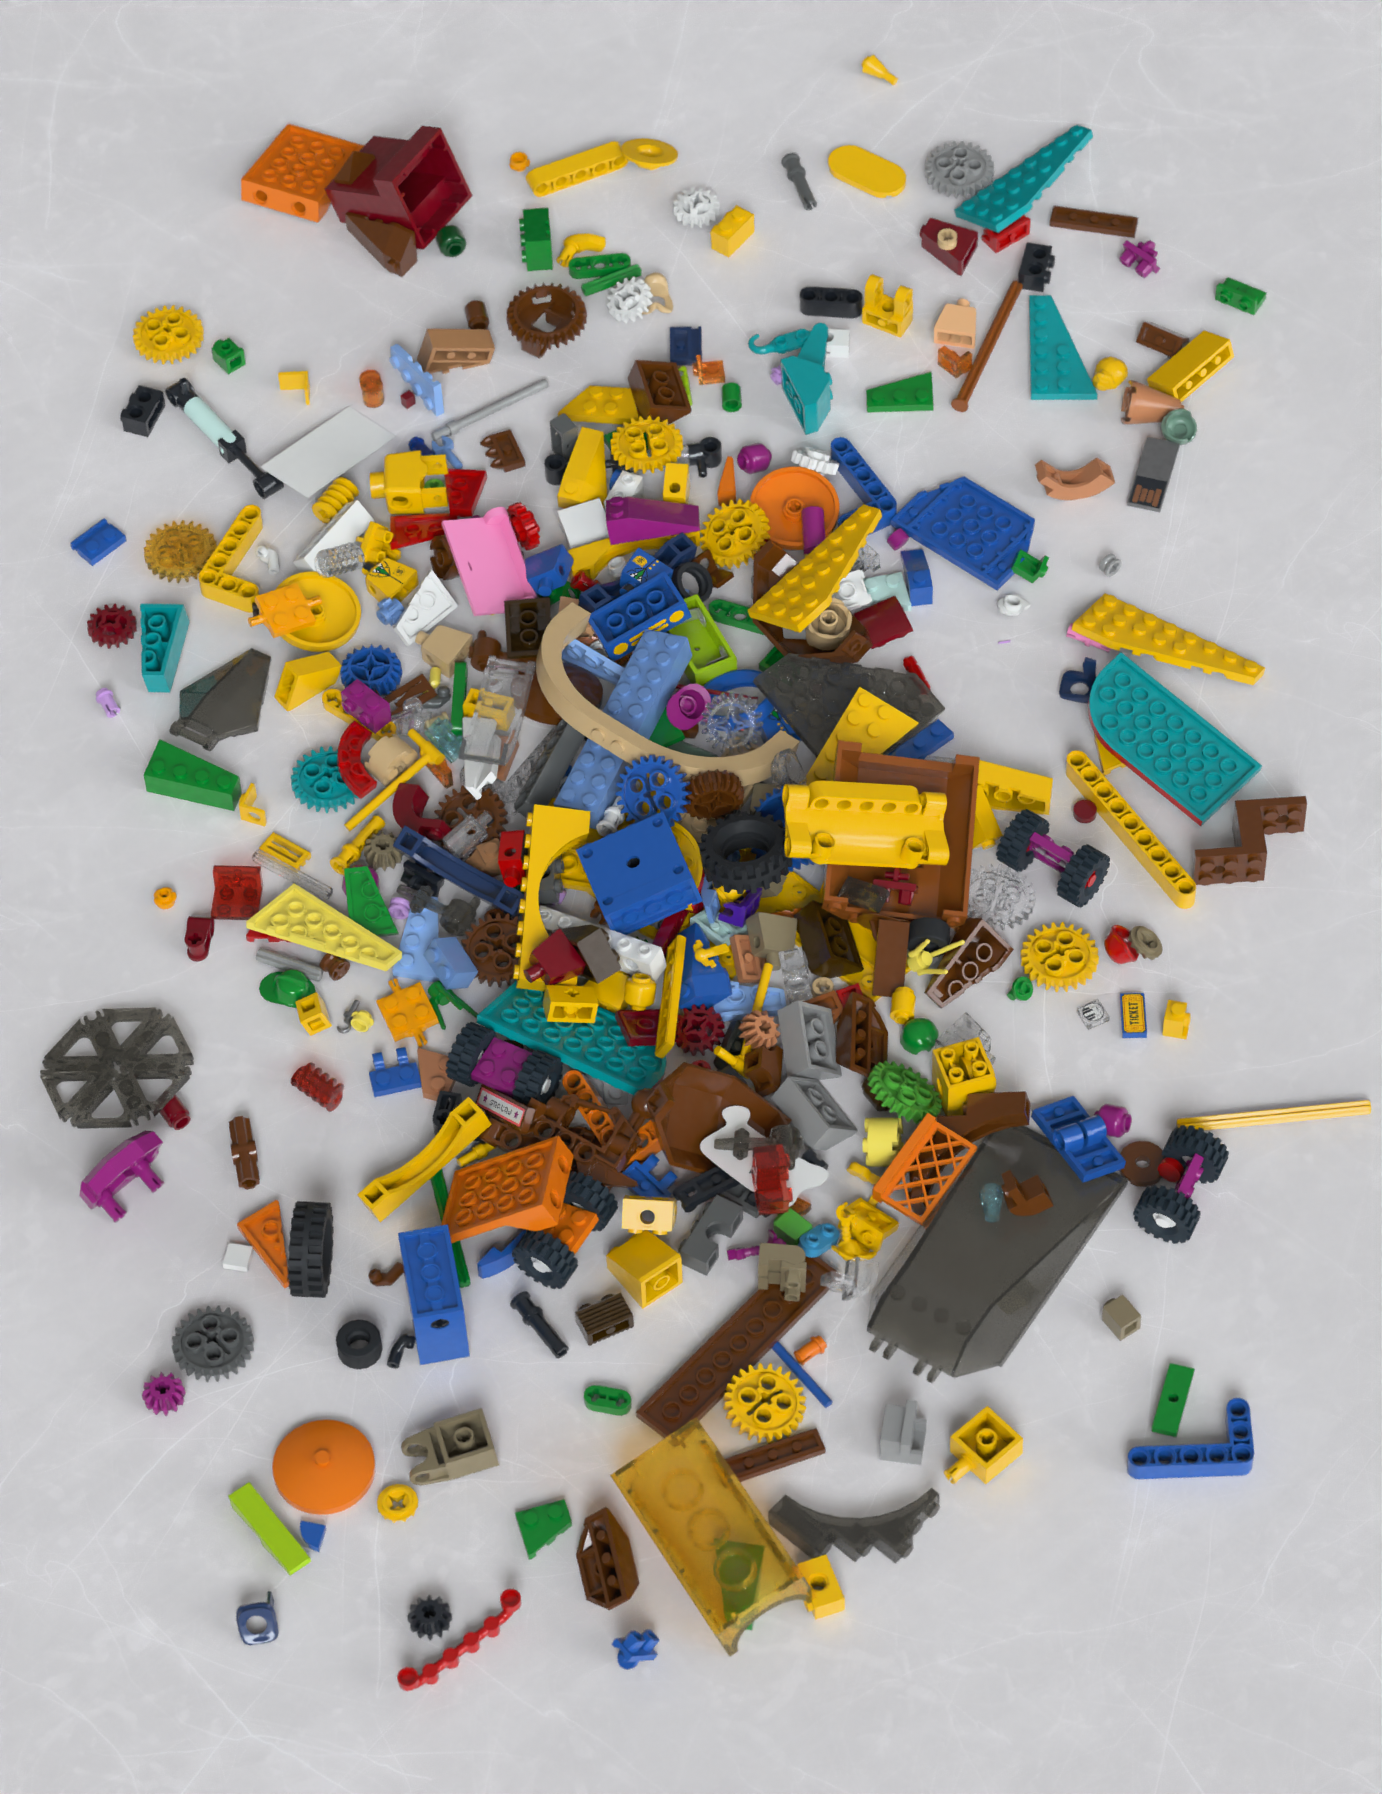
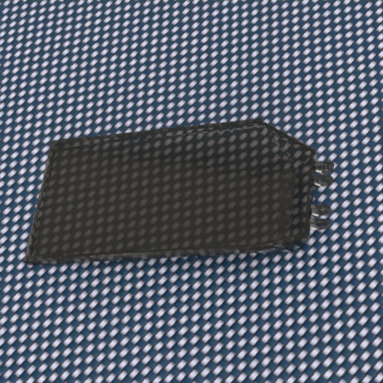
[867,1126,1128,1383]

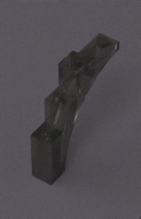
[768,1488,940,1564]

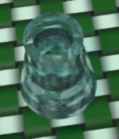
[979,1183,1004,1222]

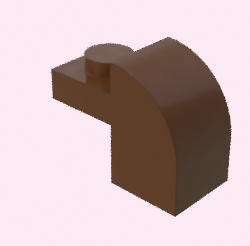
[1001,1170,1054,1216]

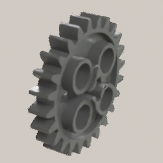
[172,1305,254,1382]

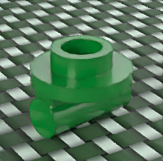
[1007,977,1033,1001]

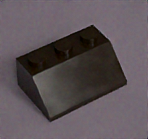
[793,900,864,979]

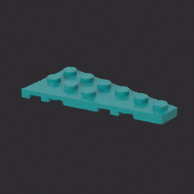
[1029,295,1098,400]

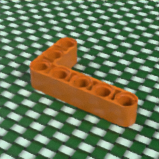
[563,1070,661,1171]

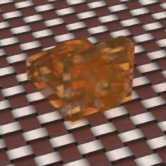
[938,345,972,379]
[692,355,725,385]

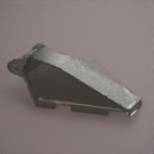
[169,648,272,751]

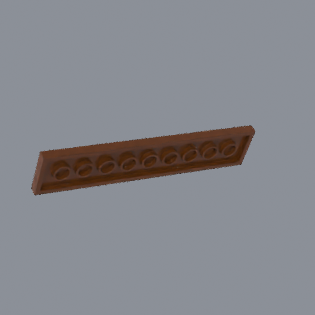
[636,1256,841,1446]

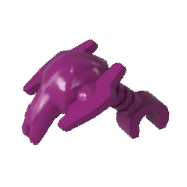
[727,1229,787,1260]

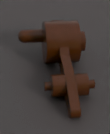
[468,630,537,672]

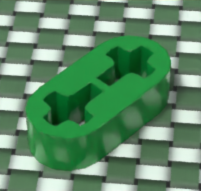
[584,1385,632,1416]

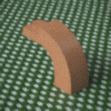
[1035,457,1115,500]

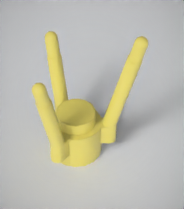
[907,939,965,976]

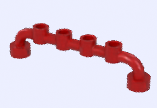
[397,1589,522,1691]

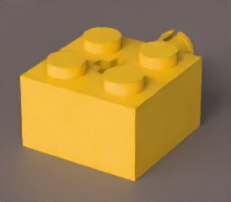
[944,1406,1023,1484]

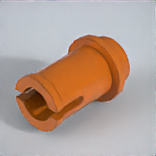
[793,1335,827,1365]

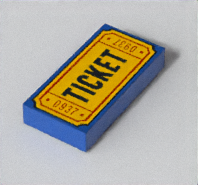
[1120,993,1147,1038]

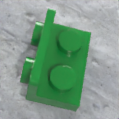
[1215,277,1267,315]

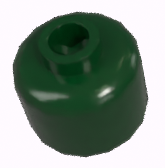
[435,225,466,257]

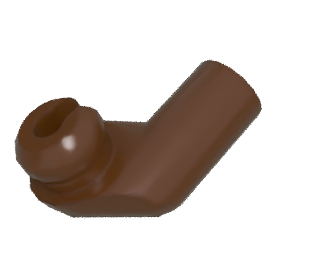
[368,1262,404,1287]

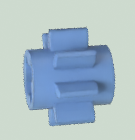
[376,598,404,626]

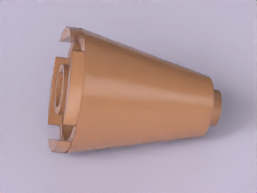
[1121,380,1184,425]

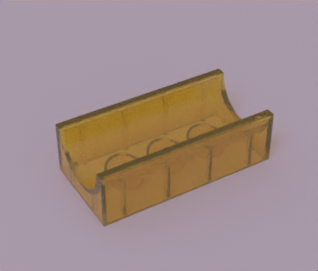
[610,1417,817,1656]

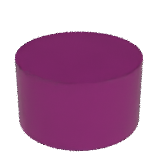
[887,528,909,551]

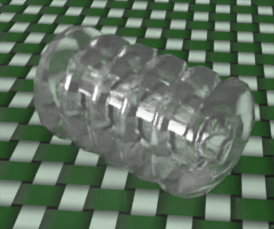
[314,543,365,578]

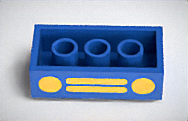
[588,571,692,662]

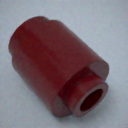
[156,1094,191,1130]

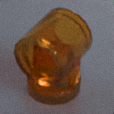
[359,370,385,408]

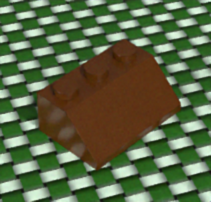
[627,360,692,425]

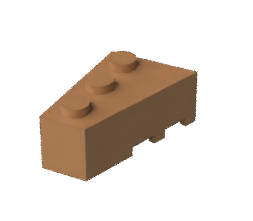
[417,329,495,374]

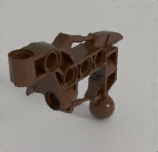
[478,1088,654,1188]

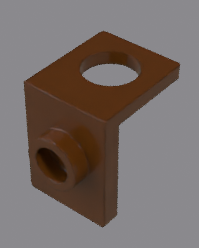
[691,549,734,588]

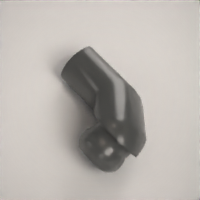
[419,686,451,709]

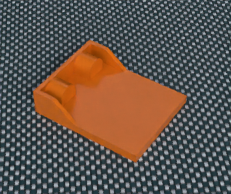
[241,124,364,223]
[441,1136,574,1243]

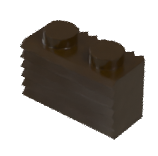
[575,1292,634,1346]

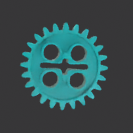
[291,746,366,813]

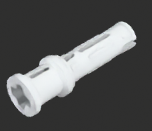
[596,780,640,837]

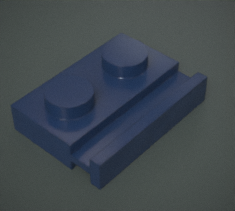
[670,326,702,366]

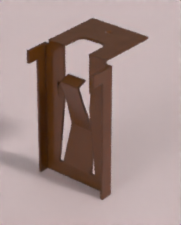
[376,674,437,723]

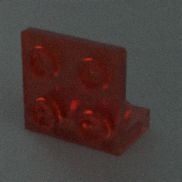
[211,865,263,920]

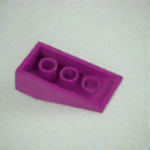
[606,496,700,545]

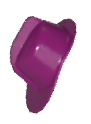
[666,684,711,730]

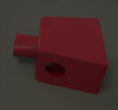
[524,928,586,985]

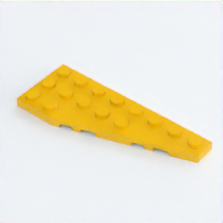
[748,504,882,633]
[1072,593,1265,685]

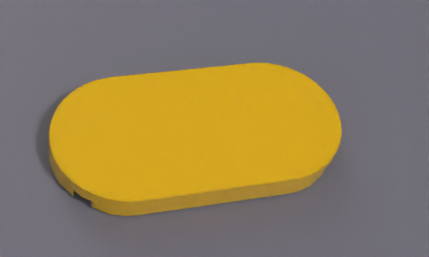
[828,145,906,198]

